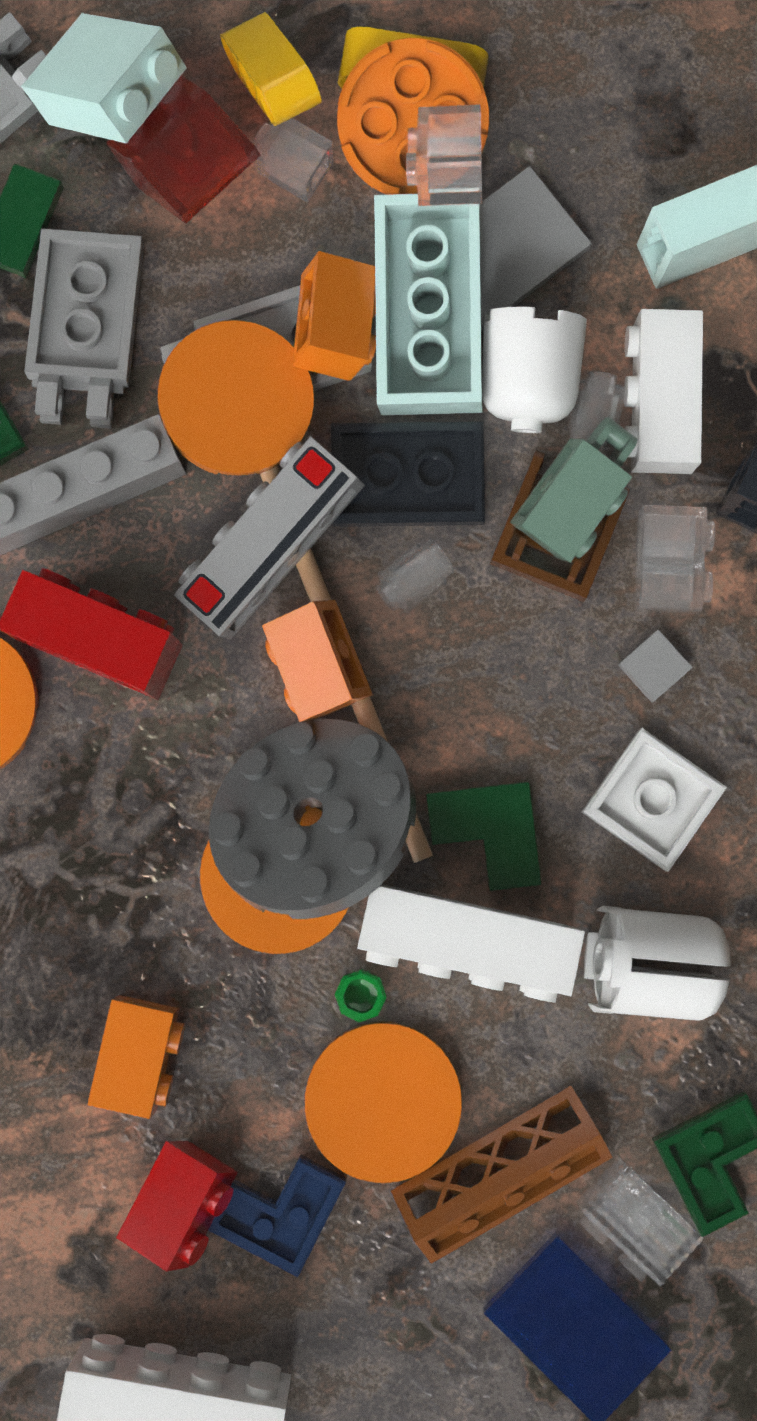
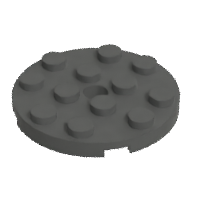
[209,719,416,919]

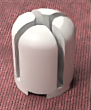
[584,906,731,1021]

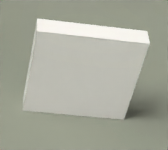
[582,728,727,872]

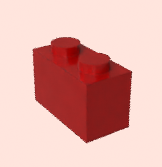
[116,1141,238,1272]

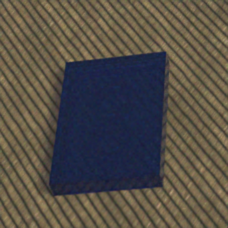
[483,1232,672,1421]

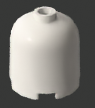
[482,307,587,433]

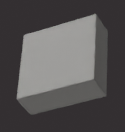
[618,630,693,703]

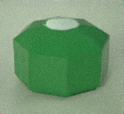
[334,968,387,1022]

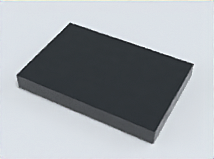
[331,421,485,527]

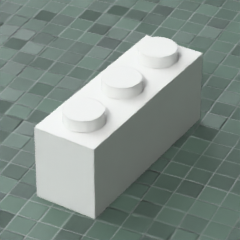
[624,309,703,474]

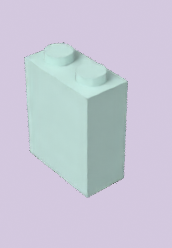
[21,13,187,143]
[636,165,757,289]

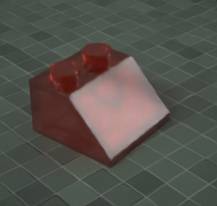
[106,75,261,224]

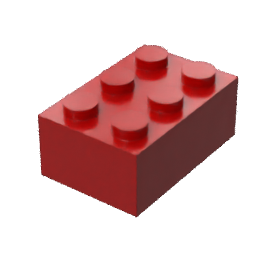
[0,568,183,701]

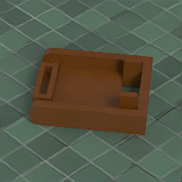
[490,450,631,602]

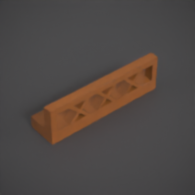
[391,1086,613,1264]

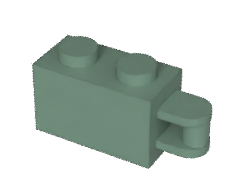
[510,416,638,563]

